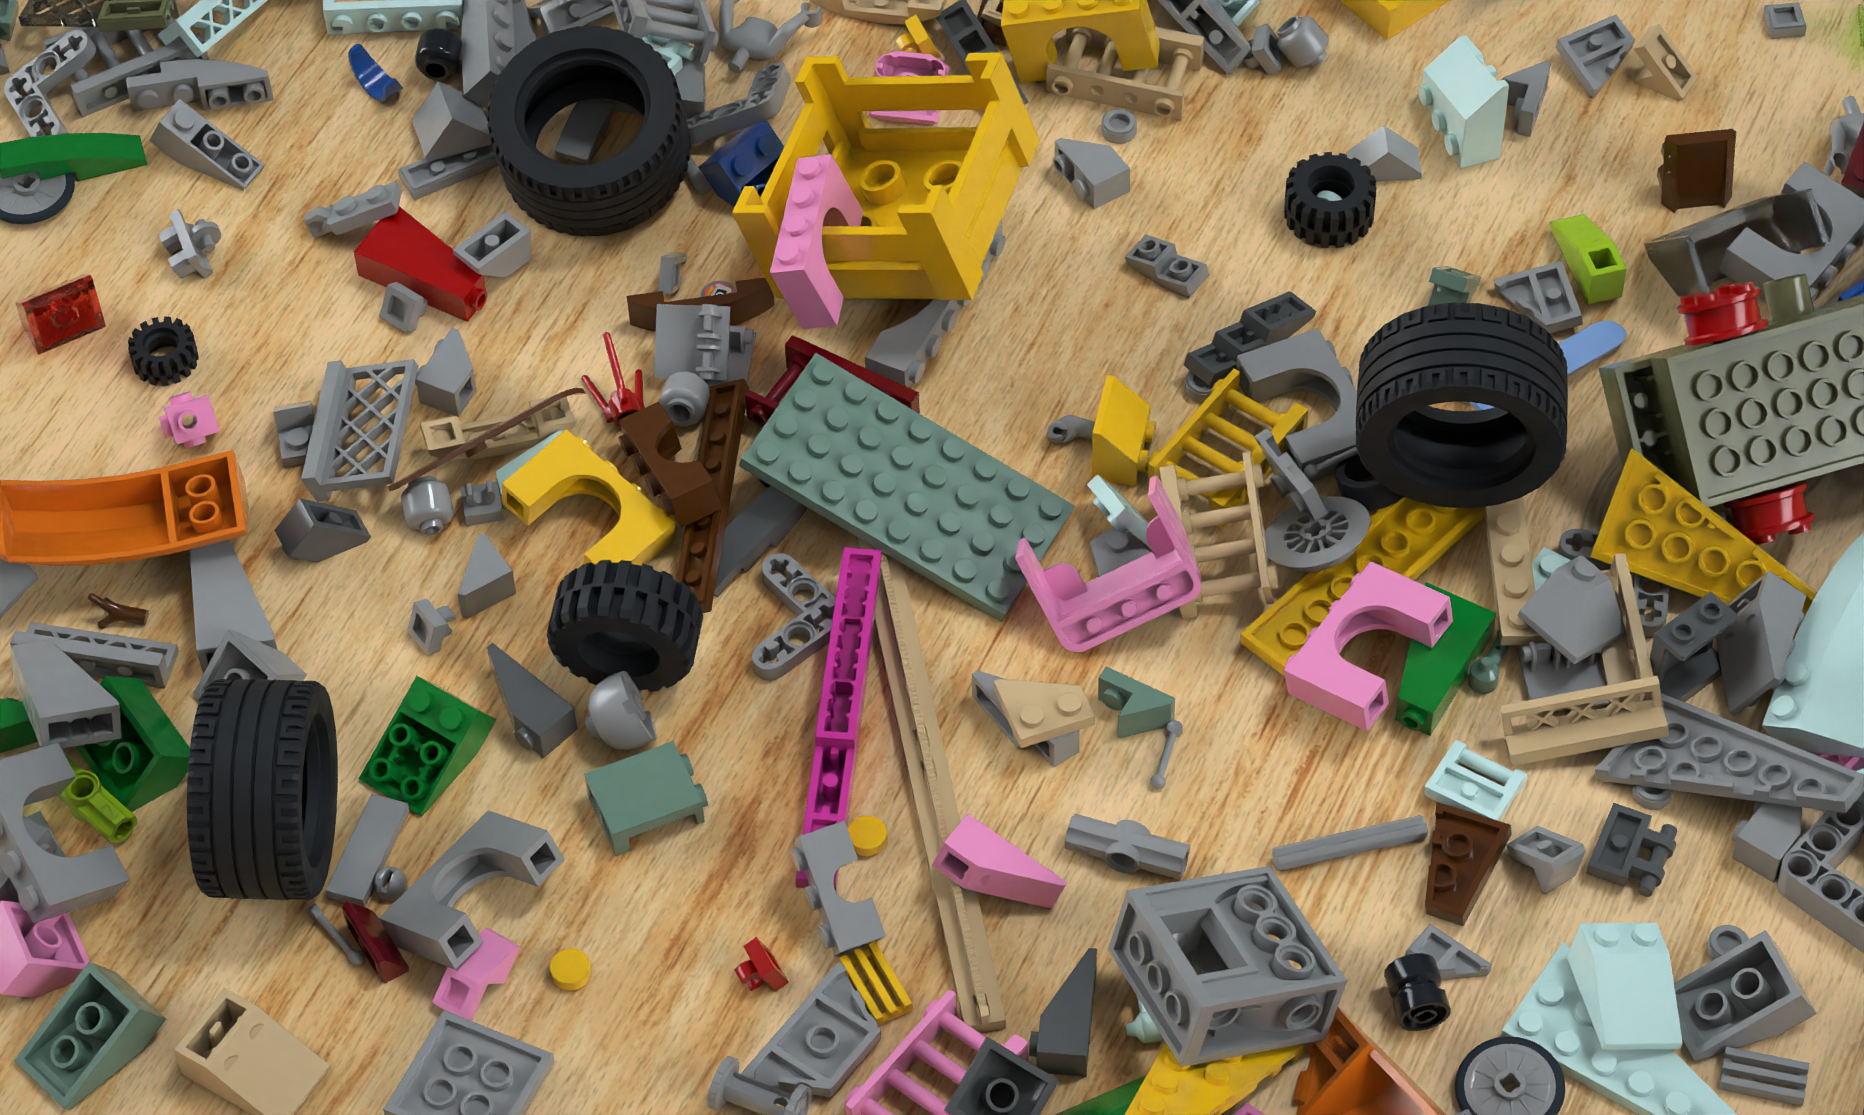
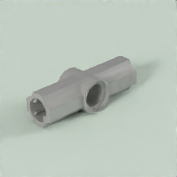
[1064,814,1190,880]

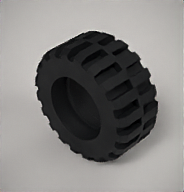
[547,560,703,692]

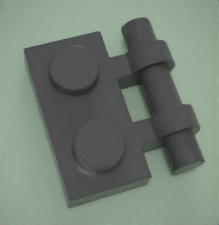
[1586,803,1678,897]

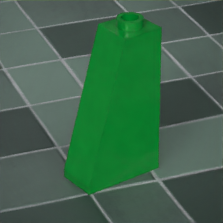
[1395,582,1496,736]

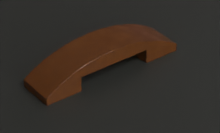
[627,277,775,331]

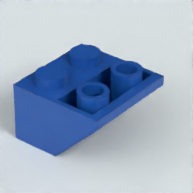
[698,121,784,207]

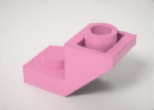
[432,928,521,1021]

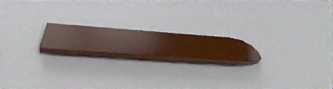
[388,388,586,492]

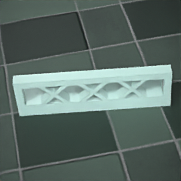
[158,0,268,58]

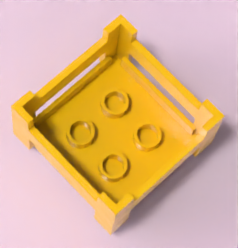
[732,52,1040,300]

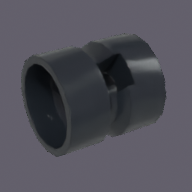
[1384,953,1451,1031]

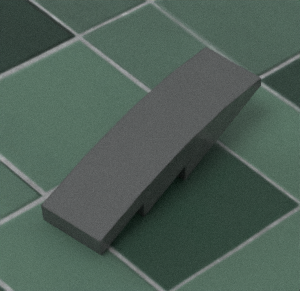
[936,0,1029,105]
[1184,291,1316,386]
[714,486,808,597]

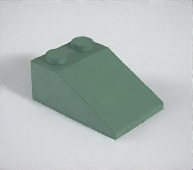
[14,962,166,1110]

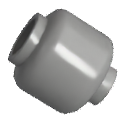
[1277,15,1329,68]
[658,371,710,427]
[401,476,454,535]

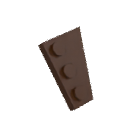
[1425,802,1512,926]

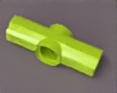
[58,753,138,844]

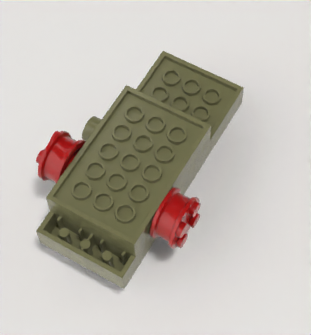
[1599,274,1864,545]

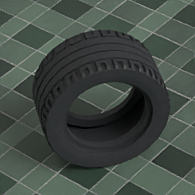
[487,26,691,237]
[1356,302,1568,508]
[187,679,338,900]

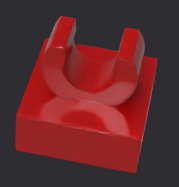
[734,937,789,991]

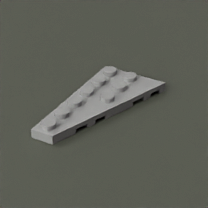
[1595,693,1864,813]

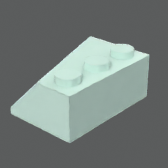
[1418,35,1509,168]

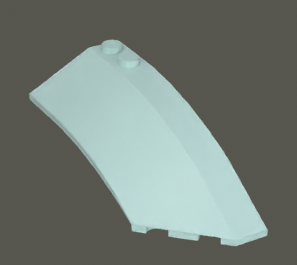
[1762,532,1864,757]

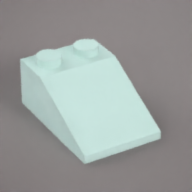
[1567,923,1683,1050]

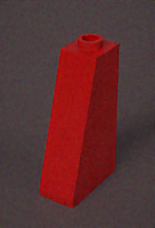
[354,206,487,322]

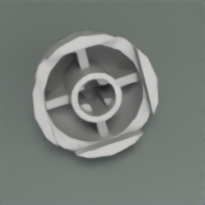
[585,671,657,751]

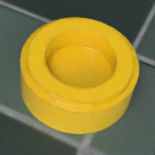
[848,815,888,857]
[550,948,592,991]

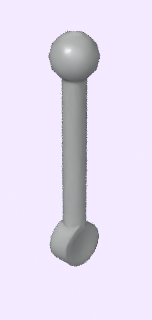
[1304,447,1358,479]
[1150,720,1182,789]
[308,904,364,966]

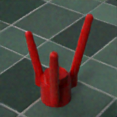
[581,332,645,427]

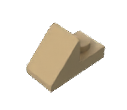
[1634,24,1698,101]

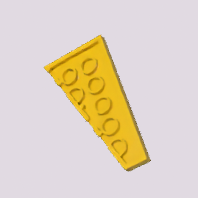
[1124,1042,1306,1115]

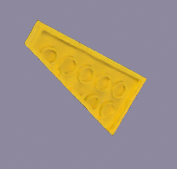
[1590,447,1818,632]

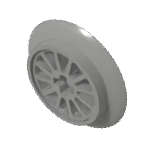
[1264,496,1370,572]

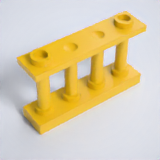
[1146,369,1309,529]

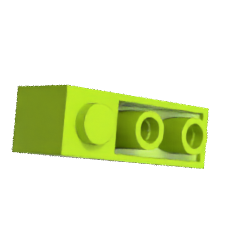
[1549,214,1627,305]

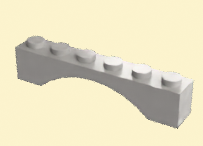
[865,220,1006,388]

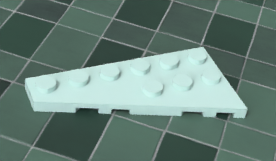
[1501,942,1737,1115]

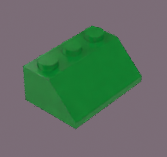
[75,676,190,812]

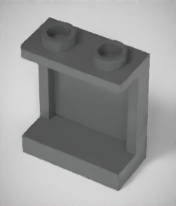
[1650,592,1738,702]

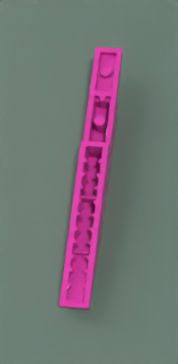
[795,547,882,891]

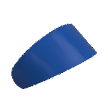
[348,44,403,102]

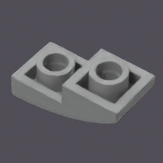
[554,99,616,165]
[1125,234,1209,298]

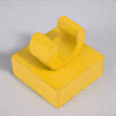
[895,14,941,58]

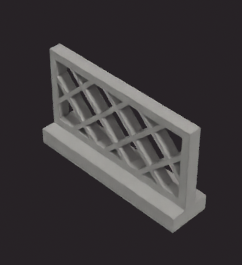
[301,359,418,501]

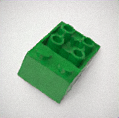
[359,675,497,816]

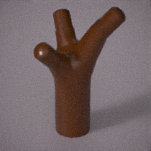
[88,593,149,629]

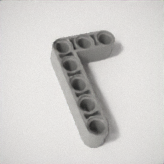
[1777,801,1864,953]

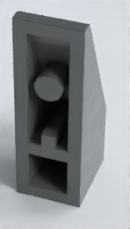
[487,643,577,758]
[1029,948,1097,1077]

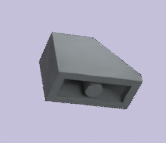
[275,498,371,563]

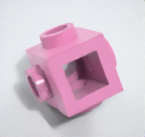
[159,392,220,448]

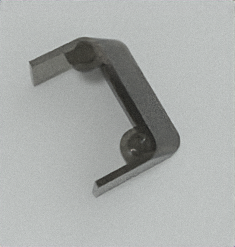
[1644,188,1830,297]

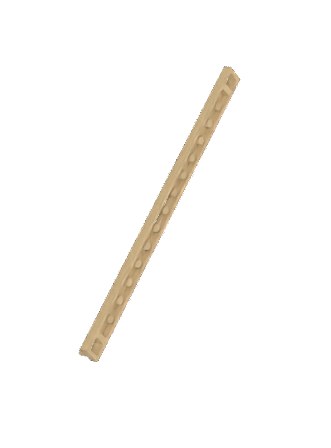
[856,536,1006,1033]

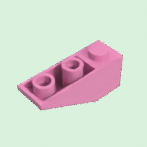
[931,814,1067,909]

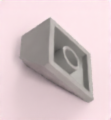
[1517,555,1626,664]
[193,630,307,700]

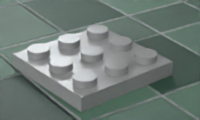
[383,1010,554,1115]

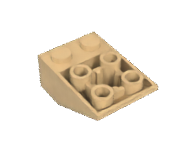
[173,988,331,1115]

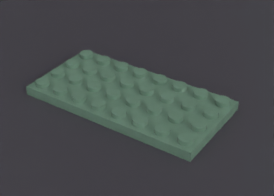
[739,353,1075,622]

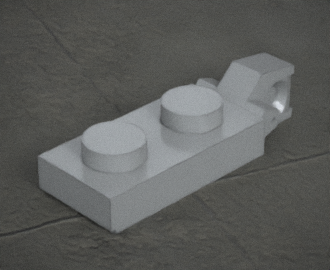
[304,181,402,238]

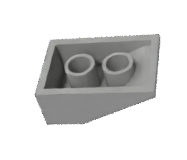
[1674,930,1817,1061]

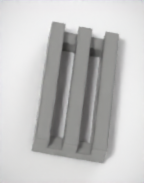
[1719,1046,1810,1106]

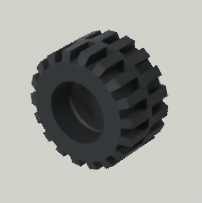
[1284,152,1377,248]

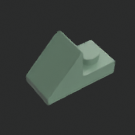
[1428,266,1481,306]
[1098,666,1175,738]

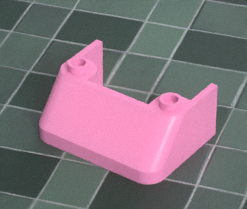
[1015,475,1201,652]

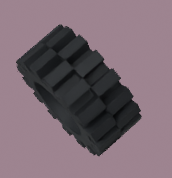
[128,316,199,386]

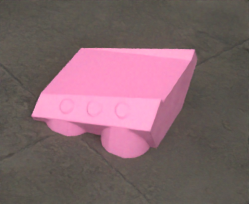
[868,51,950,126]

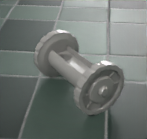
[707,1056,812,1115]

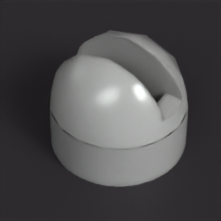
[374,866,408,902]

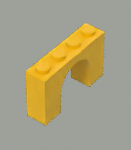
[1001,0,1160,83]
[501,429,676,566]

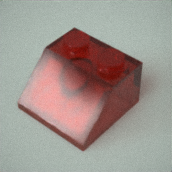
[15,274,106,355]

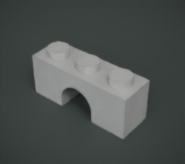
[791,821,886,956]

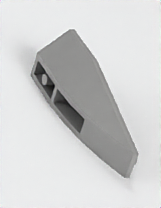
[461,0,537,109]

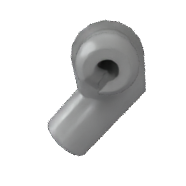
[1047,415,1095,444]

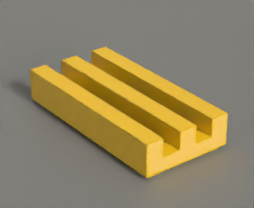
[839,941,913,1026]

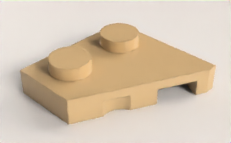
[994,679,1095,748]

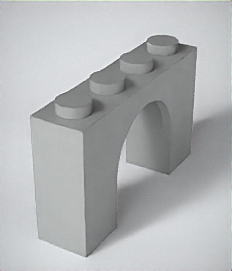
[1719,161,1864,302]
[1236,328,1357,482]
[0,743,130,924]
[379,810,565,970]

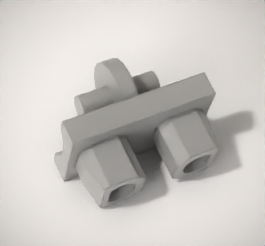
[158,209,221,279]

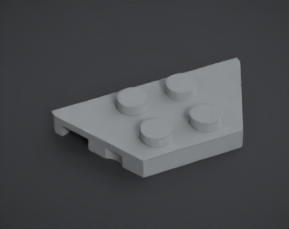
[741,962,881,1097]

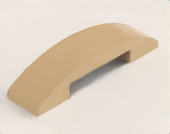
[811,0,947,24]
[420,397,575,459]

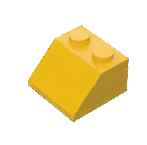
[1092,375,1156,487]

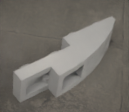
[126,59,273,112]

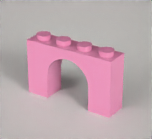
[770,154,863,329]
[1284,561,1453,731]

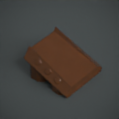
[1657,129,1736,213]

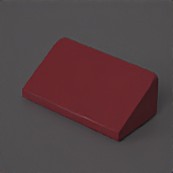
[342,901,409,984]

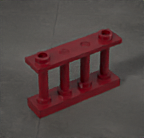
[745,335,920,427]

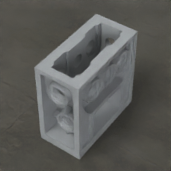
[1108,866,1347,1067]

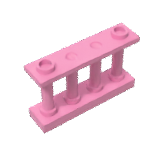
[845,989,1028,1115]

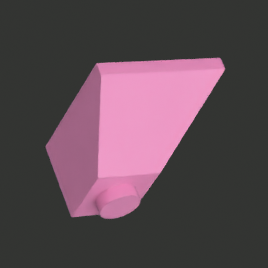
[0,900,90,998]

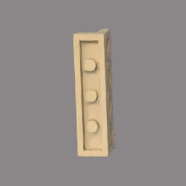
[1598,553,1654,703]
[1500,676,1669,766]

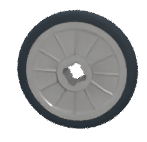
[0,171,75,224]
[1455,1037,1565,1115]

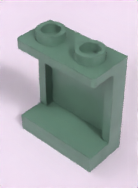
[584,741,708,856]

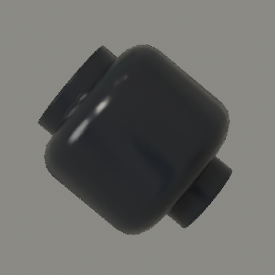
[415,28,462,81]

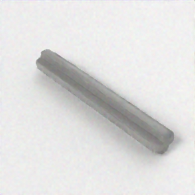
[1272,815,1428,871]

